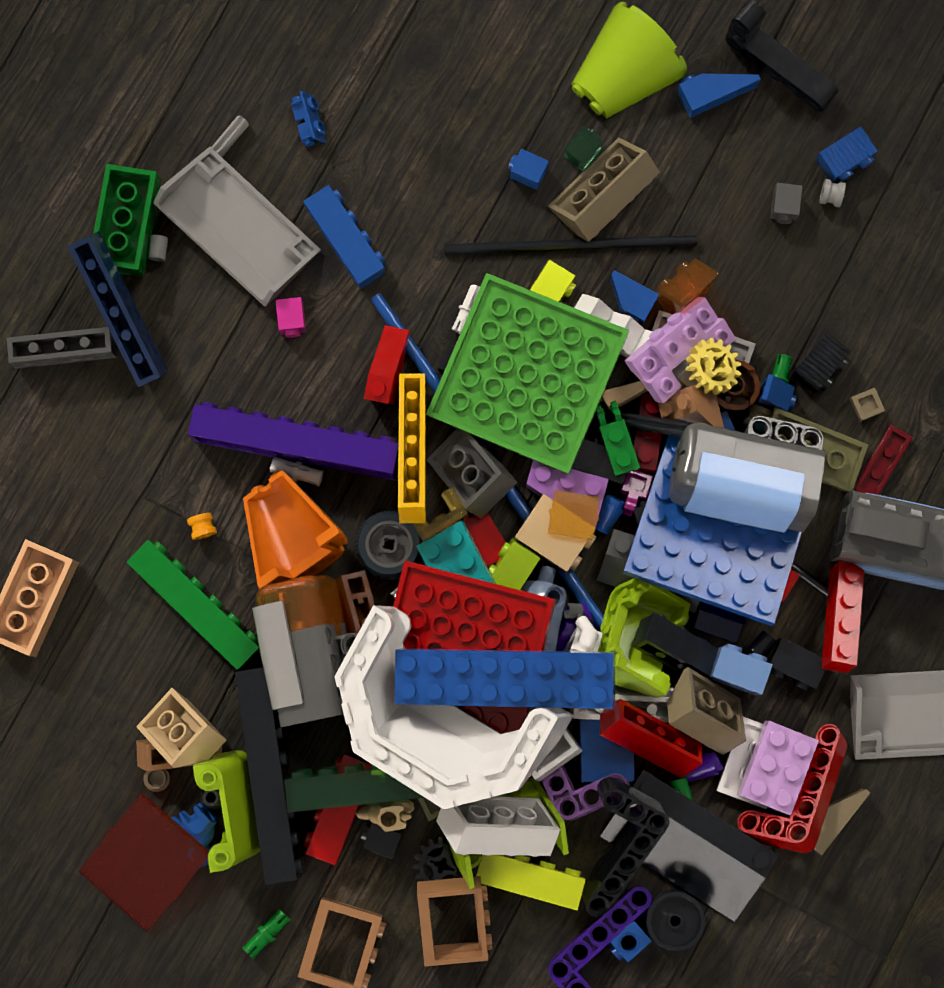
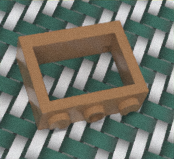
[417,876,493,966]
[298,897,386,988]

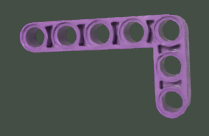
[542,765,630,821]

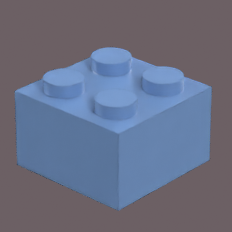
[707,644,773,696]

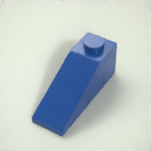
[677,74,760,118]

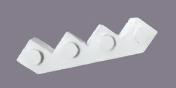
[574,294,697,390]

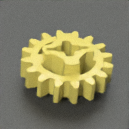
[686,338,741,395]

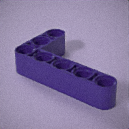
[548,885,652,988]

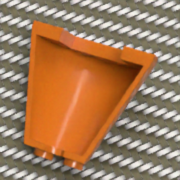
[243,470,347,590]

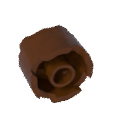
[716,360,761,415]

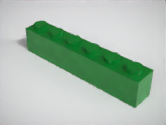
[127,540,260,671]

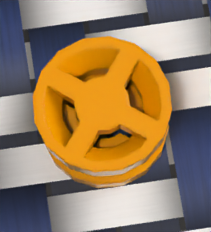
[187,513,217,540]

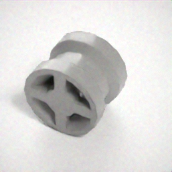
[819,179,846,208]

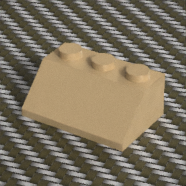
[136,688,226,768]

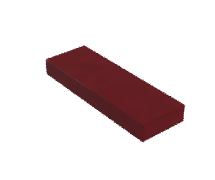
[853,425,913,495]

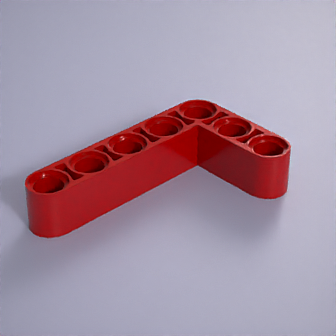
[737,724,848,853]

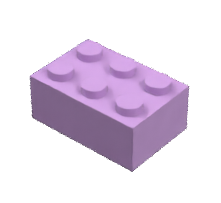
[737,721,819,815]

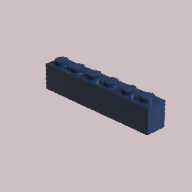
[67,231,168,387]

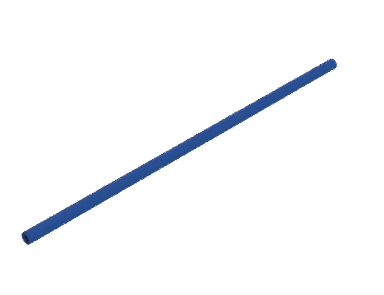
[371,293,604,631]

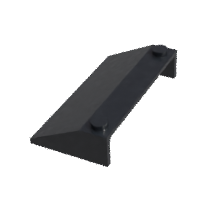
[600,769,779,922]

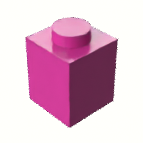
[276,297,306,338]

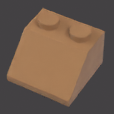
[658,385,724,437]

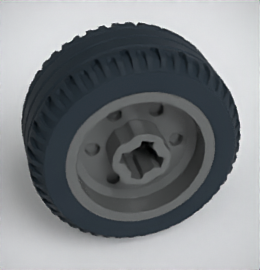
[355,511,424,580]

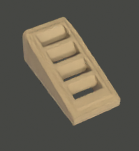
[601,381,648,410]

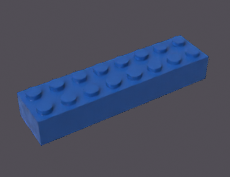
[395,648,616,709]

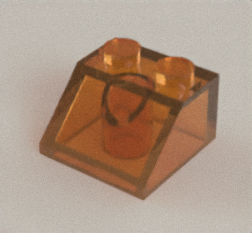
[657,258,719,314]

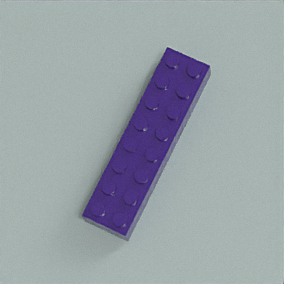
[188,402,399,481]

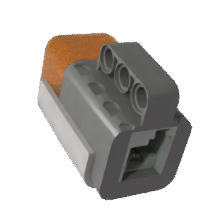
[252,575,358,727]

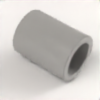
[148,235,168,262]

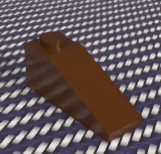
[332,570,375,640]

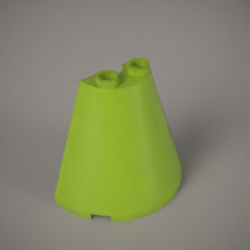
[571,2,688,118]

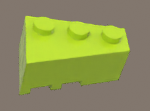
[489,538,540,590]

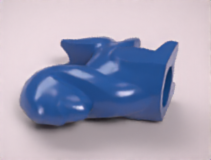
[166,802,217,868]

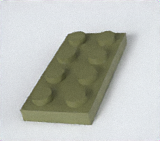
[769,407,868,493]

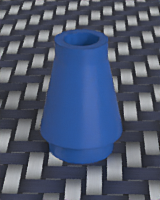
[596,494,625,534]

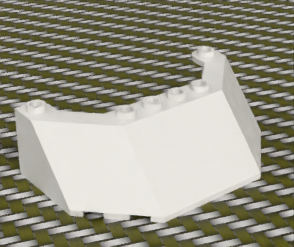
[334,605,573,809]

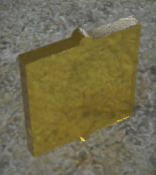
[548,490,600,540]

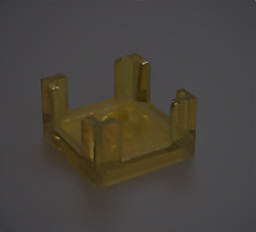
[412,487,469,542]

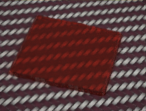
[79,793,209,932]

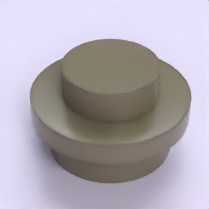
[144,769,170,792]

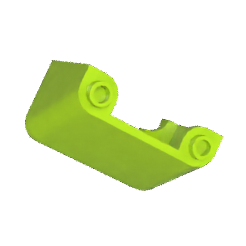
[598,578,691,698]
[193,750,260,873]

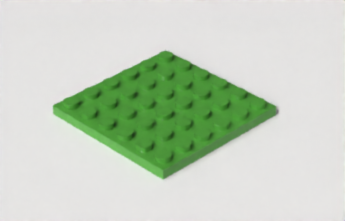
[426,273,630,474]

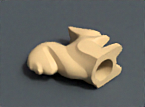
[356,796,415,832]

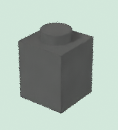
[770,183,802,224]

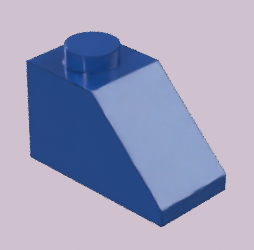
[610,270,659,326]
[756,374,797,412]

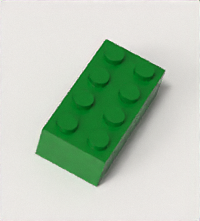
[93,164,161,277]

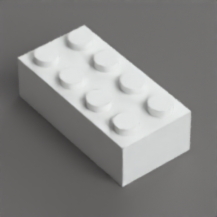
[436,796,561,857]

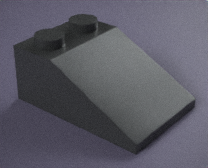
[427,429,517,519]

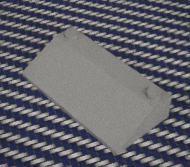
[153,147,321,307]
[850,670,944,760]

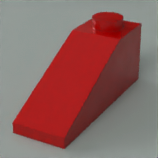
[364,325,410,405]

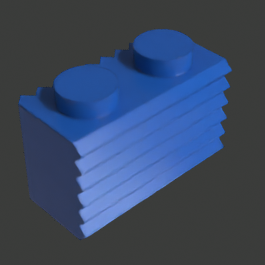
[816,126,878,183]

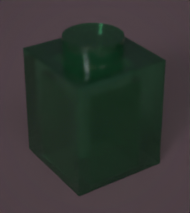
[563,126,603,171]

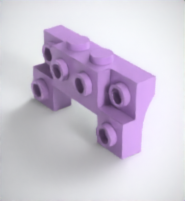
[624,297,736,403]

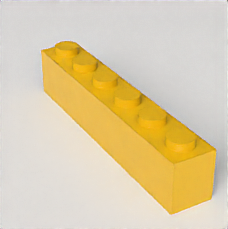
[398,373,426,523]

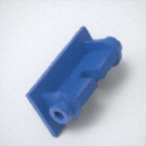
[291,91,326,147]

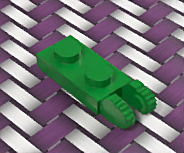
[596,400,640,477]

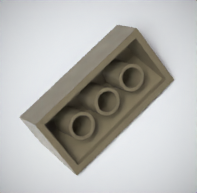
[548,137,660,242]

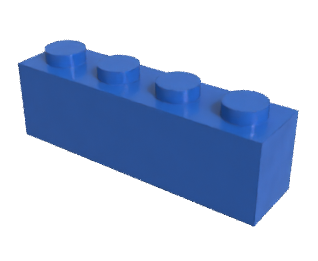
[303,185,386,290]

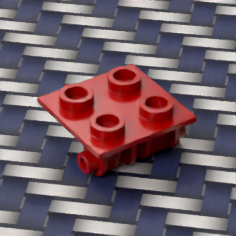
[464,513,506,567]

